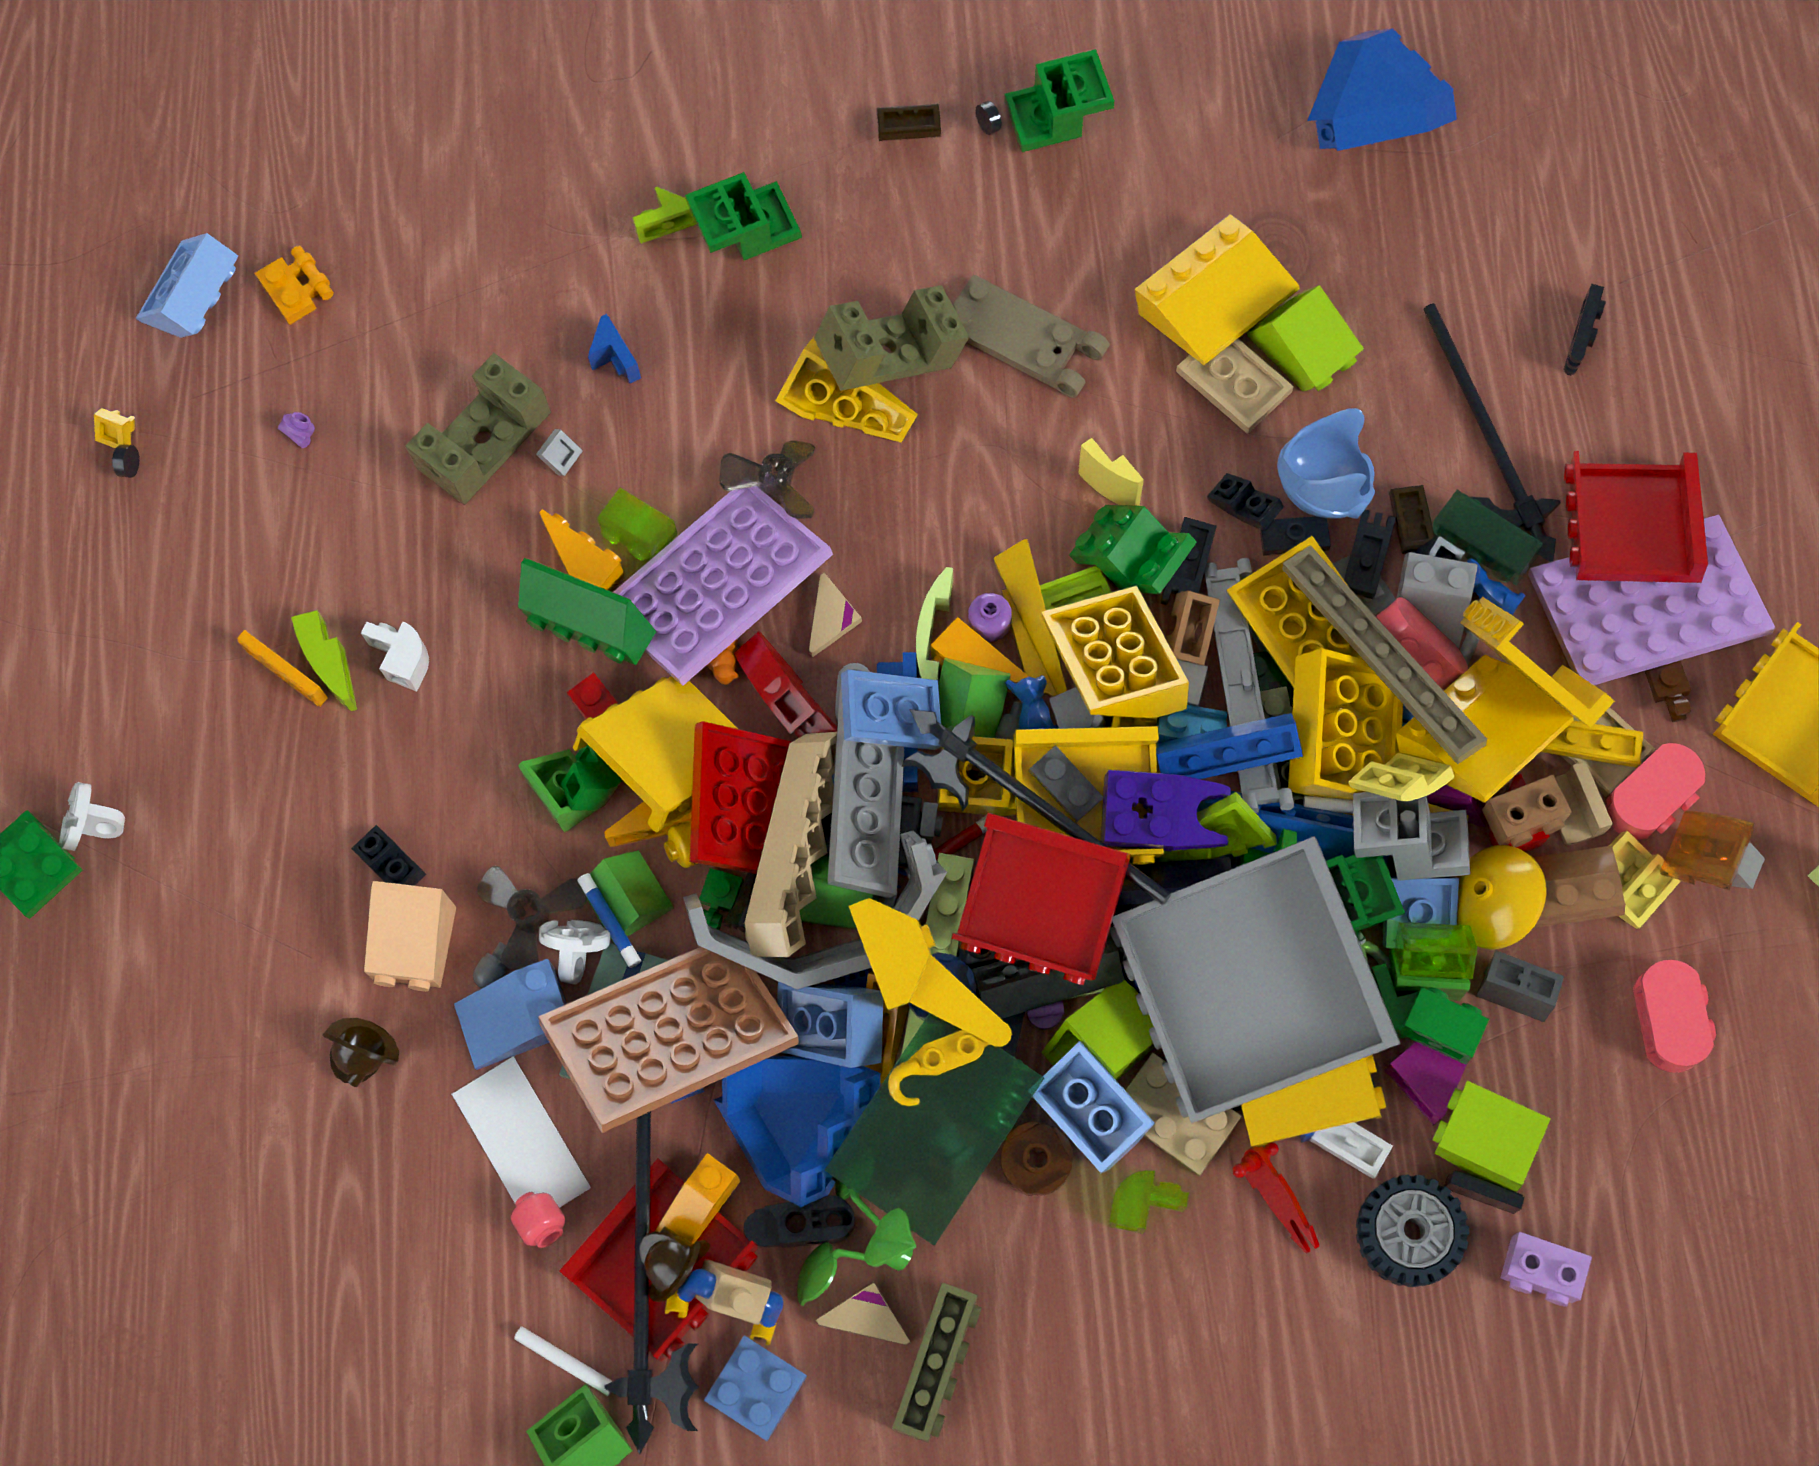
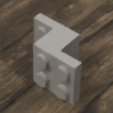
[1353,792,1470,881]

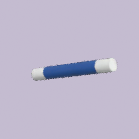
[577,873,641,968]

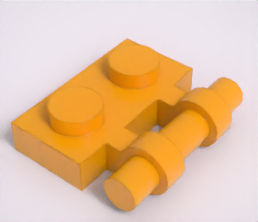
[255,246,334,325]

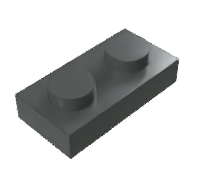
[1028,745,1104,823]

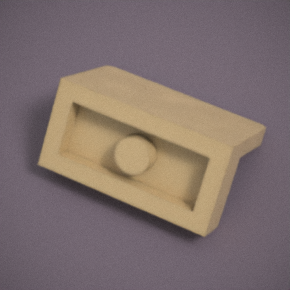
[1555,761,1613,846]

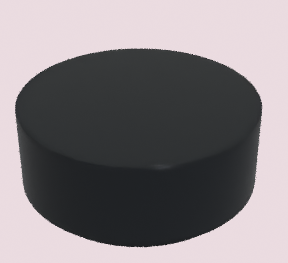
[975,101,1002,135]
[112,444,140,478]

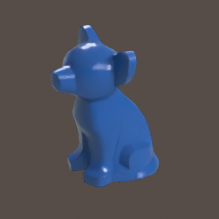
[1467,558,1526,615]
[1005,675,1059,730]

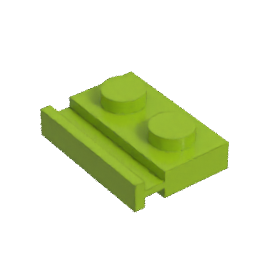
[1040,566,1111,610]

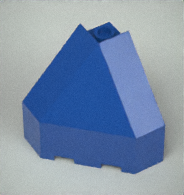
[1307,28,1457,151]
[713,1056,880,1207]

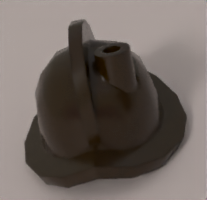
[322,1018,399,1087]
[640,1226,711,1302]

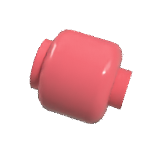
[511,1192,565,1248]

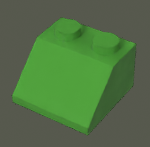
[526,1384,633,1466]

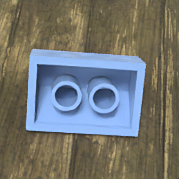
[136,233,238,338]
[1028,1041,1155,1173]

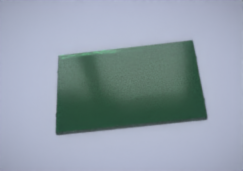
[825,1013,1045,1246]

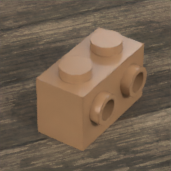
[1482,775,1572,847]

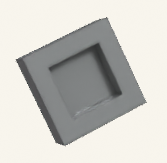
[536,429,583,476]

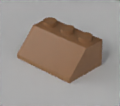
[1533,846,1625,928]

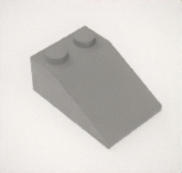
[1396,552,1478,649]

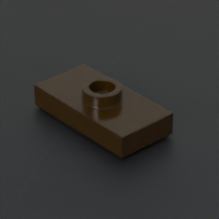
[877,104,941,141]
[1389,485,1435,554]

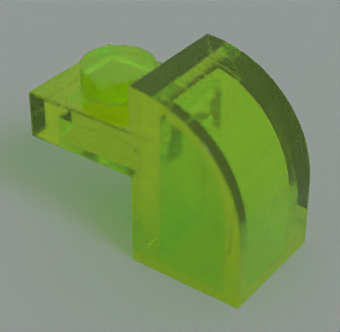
[1107,1170,1189,1234]

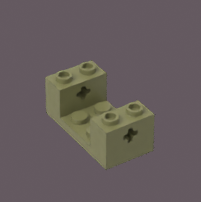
[814,285,969,391]
[405,353,551,505]

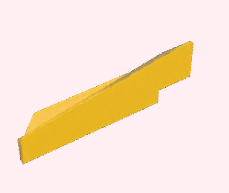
[994,539,1067,697]

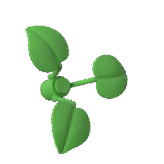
[797,1143,917,1307]

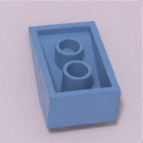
[454,959,567,1070]
[777,981,883,1068]

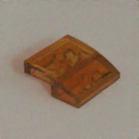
[1660,811,1754,891]

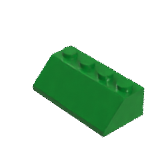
[518,558,657,665]

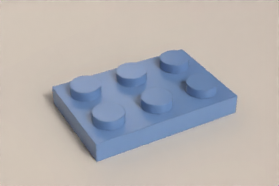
[841,669,941,750]

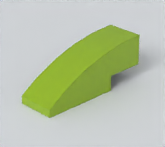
[291,610,357,711]

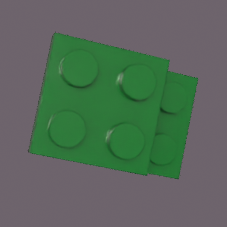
[1004,49,1115,152]
[685,172,802,261]
[1069,505,1197,594]
[0,810,83,919]
[1326,855,1405,932]

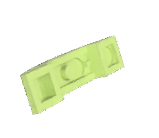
[916,567,953,683]

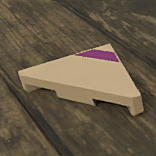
[809,573,862,657]
[816,1283,910,1345]

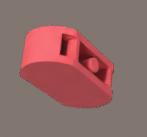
[1376,597,1468,691]
[1605,743,1705,840]
[1633,960,1716,1073]

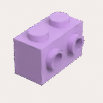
[1500,1232,1592,1306]

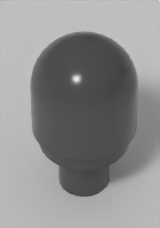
[995,702,1022,742]
[473,942,511,989]

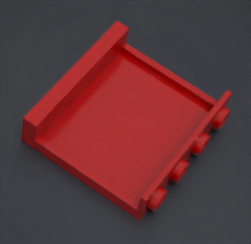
[1564,451,1708,583]
[951,813,1131,985]
[559,1158,758,1362]

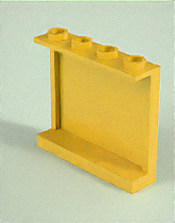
[1460,596,1615,728]
[1713,622,1819,807]
[573,676,738,833]
[1013,726,1164,865]
[1241,1055,1387,1147]

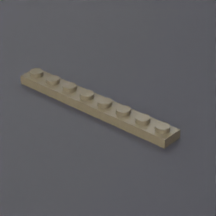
[1283,545,1487,764]

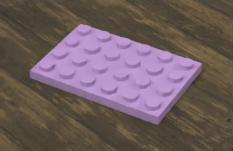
[613,478,833,686]
[1528,515,1775,685]

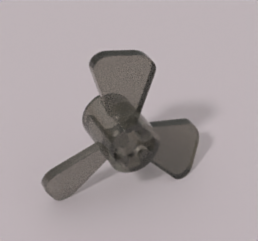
[719,440,815,519]
[477,866,587,970]

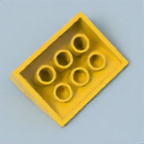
[1135,214,1299,365]
[1226,536,1362,688]
[1041,586,1189,718]
[1288,648,1403,800]
[1396,655,1574,802]

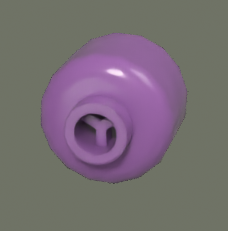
[968,593,1012,642]

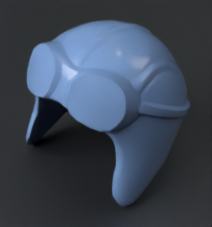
[1277,408,1375,519]

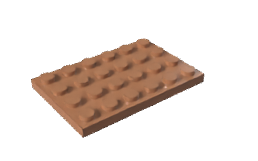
[538,934,798,1133]

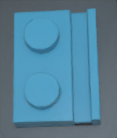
[1157,705,1228,743]

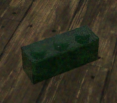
[1433,489,1543,586]

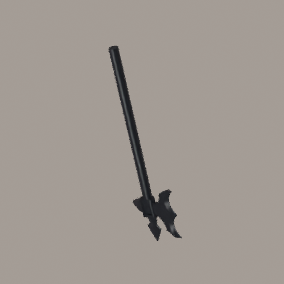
[1423,303,1561,566]
[902,709,1171,905]
[605,1111,699,1455]

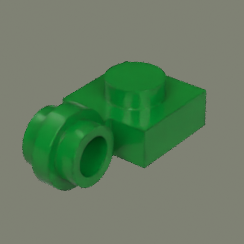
[699,868,744,930]

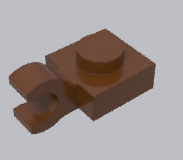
[1645,660,1691,722]

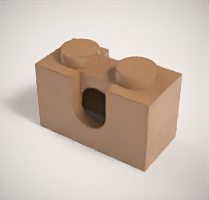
[1165,591,1220,666]

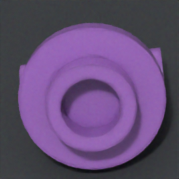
[278,412,315,448]
[1027,1001,1064,1029]

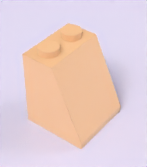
[364,881,456,991]

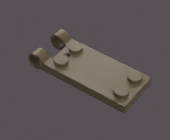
[953,274,1110,398]

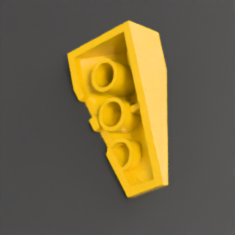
[775,337,918,443]

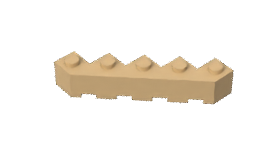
[745,732,837,957]

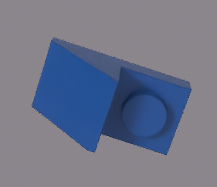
[588,313,641,384]

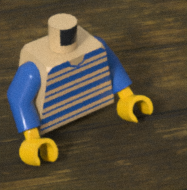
[665,1259,784,1345]

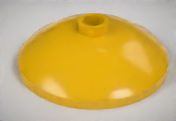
[1456,845,1546,949]

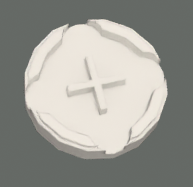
[59,782,125,851]
[539,920,610,984]

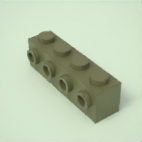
[892,1282,982,1444]

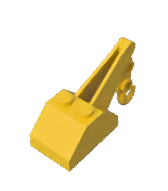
[849,898,1011,1106]

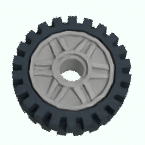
[1356,1175,1469,1287]

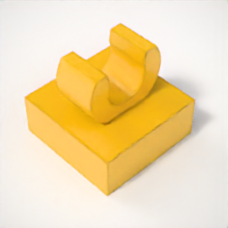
[94,408,135,449]

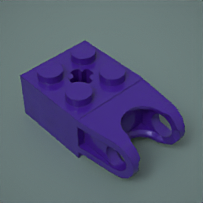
[1100,770,1231,852]

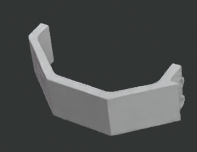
[683,831,947,989]

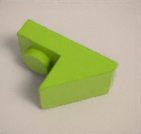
[632,187,697,244]

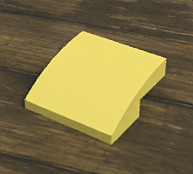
[1078,438,1144,506]
[1348,753,1455,801]
[1609,831,1683,929]

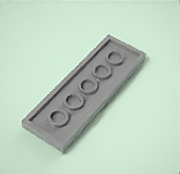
[828,686,904,898]

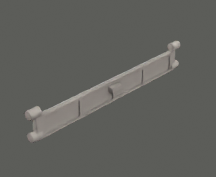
[1204,558,1294,813]

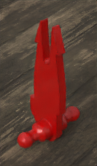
[1232,1142,1320,1254]

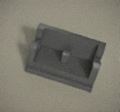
[1476,950,1564,1022]

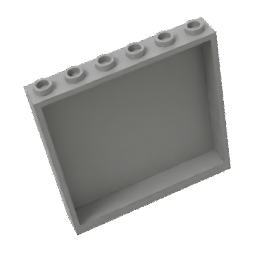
[1110,837,1401,1123]

